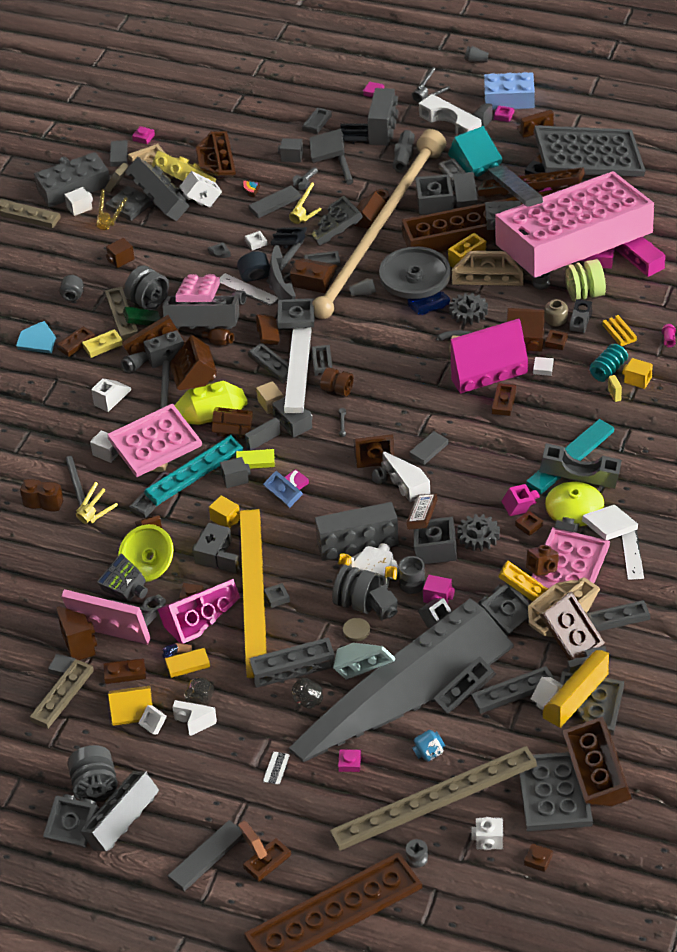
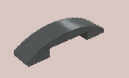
[269,245,296,300]

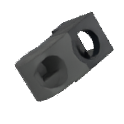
[570,299,592,333]

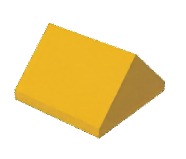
[108,686,153,726]

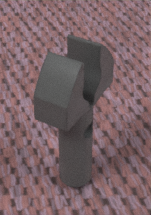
[293,167,318,190]

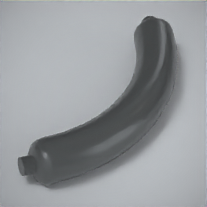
[436,330,472,341]

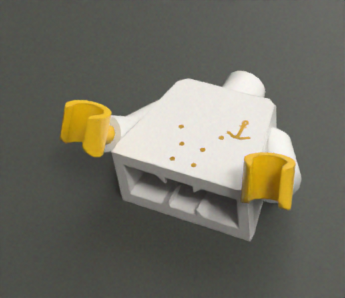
[338,543,399,588]

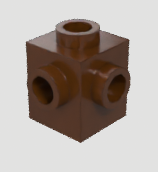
[526,545,559,576]

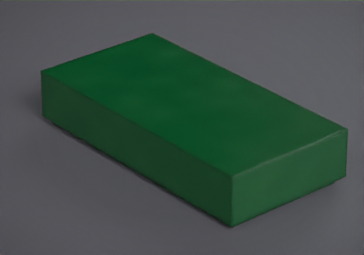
[123,307,161,326]

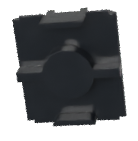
[340,123,369,144]
[271,227,307,249]

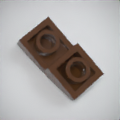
[256,314,279,345]

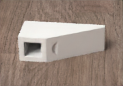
[381,452,430,502]

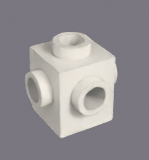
[472,817,503,850]

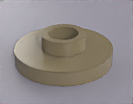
[343,618,370,641]

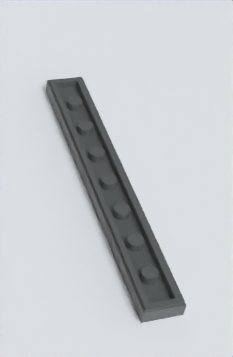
[488,165,543,207]

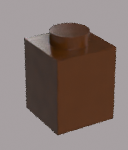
[106,238,135,268]

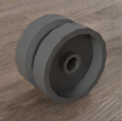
[124,265,169,310]

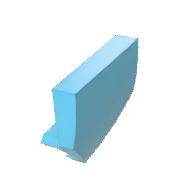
[16,321,56,354]

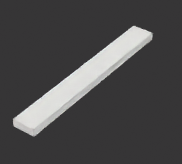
[284,327,311,413]

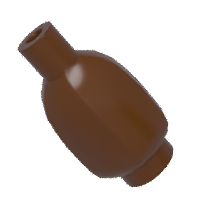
[202,328,234,346]

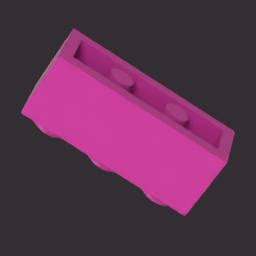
[615,237,665,277]

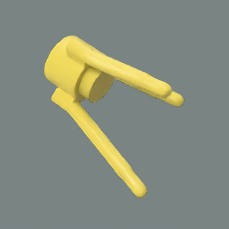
[289,182,322,224]
[76,482,118,524]

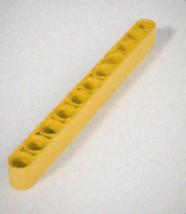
[240,509,268,678]

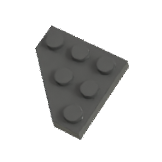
[311,196,363,245]
[560,671,624,735]

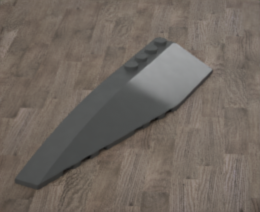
[289,598,514,762]

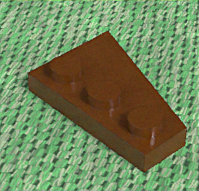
[122,315,185,355]

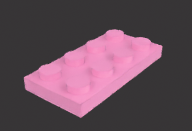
[176,274,220,302]

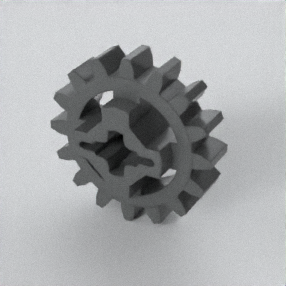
[449,293,488,325]
[457,514,500,551]

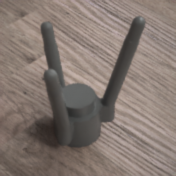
[412,67,450,103]

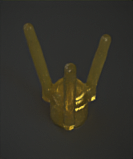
[96,189,127,230]

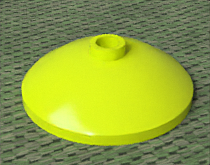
[545,481,604,526]
[118,524,173,582]

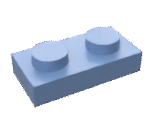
[263,471,303,508]

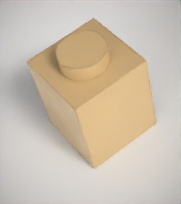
[256,381,283,414]

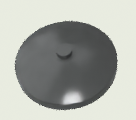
[379,247,450,299]

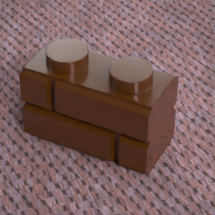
[212,407,253,439]

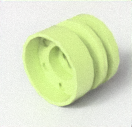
[565,259,606,301]

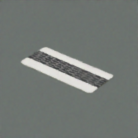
[263,752,289,784]

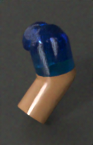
[162,643,192,659]

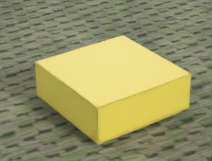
[608,375,622,402]

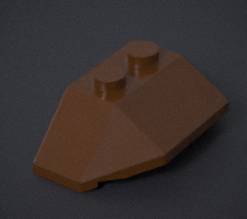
[195,131,236,179]

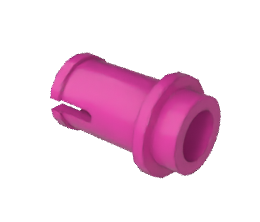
[661,324,676,347]

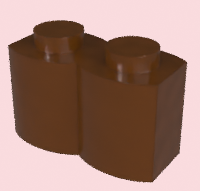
[20,479,64,512]

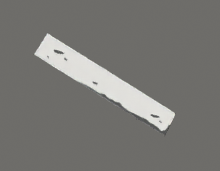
[220,273,278,306]
[622,530,644,580]

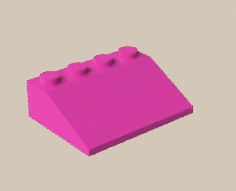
[450,319,528,394]

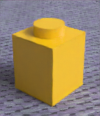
[622,358,653,389]
[209,495,240,528]

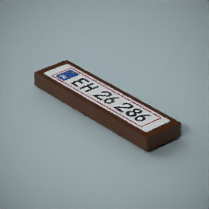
[407,493,438,530]

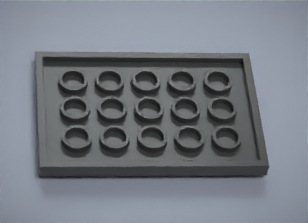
[534,125,646,177]

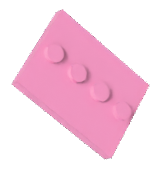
[108,403,202,477]
[531,527,610,589]
[61,589,151,645]

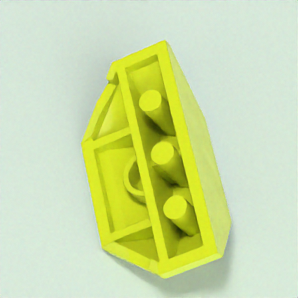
[174,381,248,425]

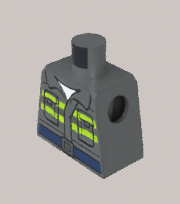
[97,554,148,601]

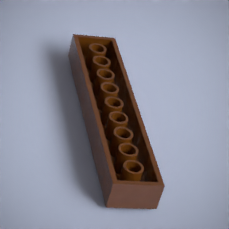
[402,186,569,252]

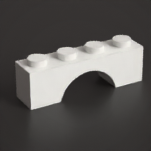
[419,94,481,136]

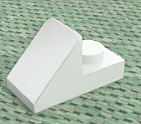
[173,700,217,736]

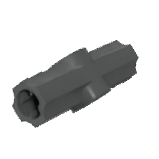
[393,130,415,173]

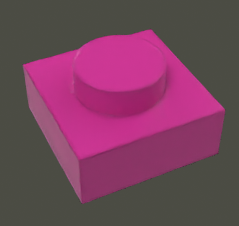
[132,126,155,144]
[338,749,361,772]

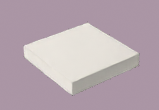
[582,505,638,540]

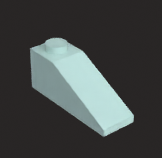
[333,643,395,679]

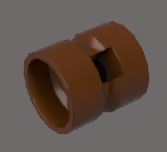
[320,367,354,397]

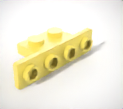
[152,151,216,182]

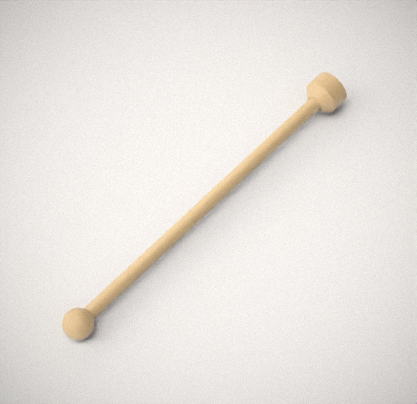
[313,129,446,319]

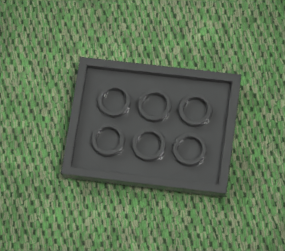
[519,752,593,831]

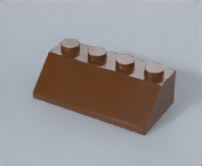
[170,334,217,390]
[563,716,632,806]

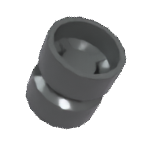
[399,556,425,594]

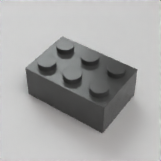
[368,88,398,146]

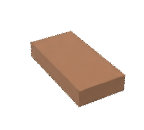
[238,821,267,859]

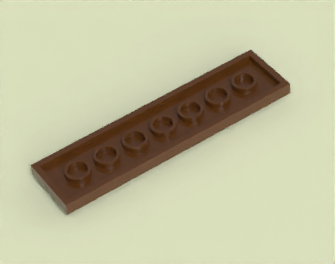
[244,852,422,952]

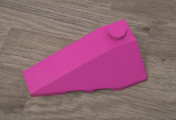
[157,579,240,644]

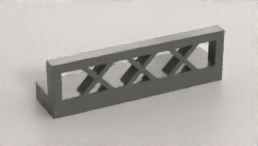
[249,637,335,688]

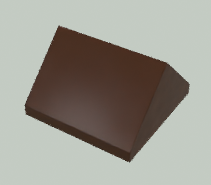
[353,191,386,229]

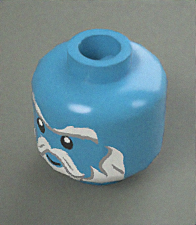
[412,730,445,761]

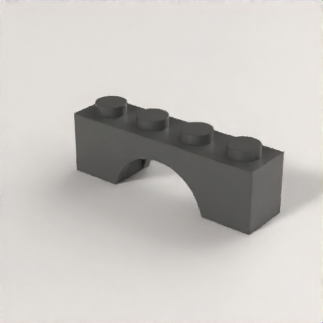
[539,443,622,489]

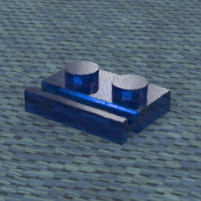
[407,291,450,315]

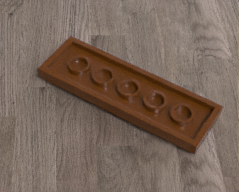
[478,167,585,198]

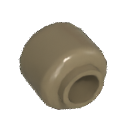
[544,299,568,327]

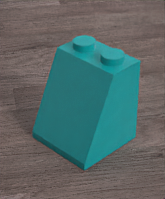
[448,126,502,177]

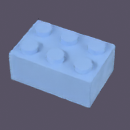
[484,72,535,110]

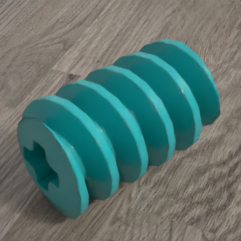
[590,344,628,382]

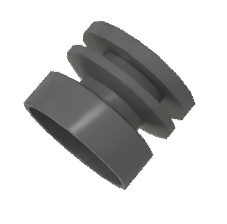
[332,564,380,614]
[67,745,118,802]

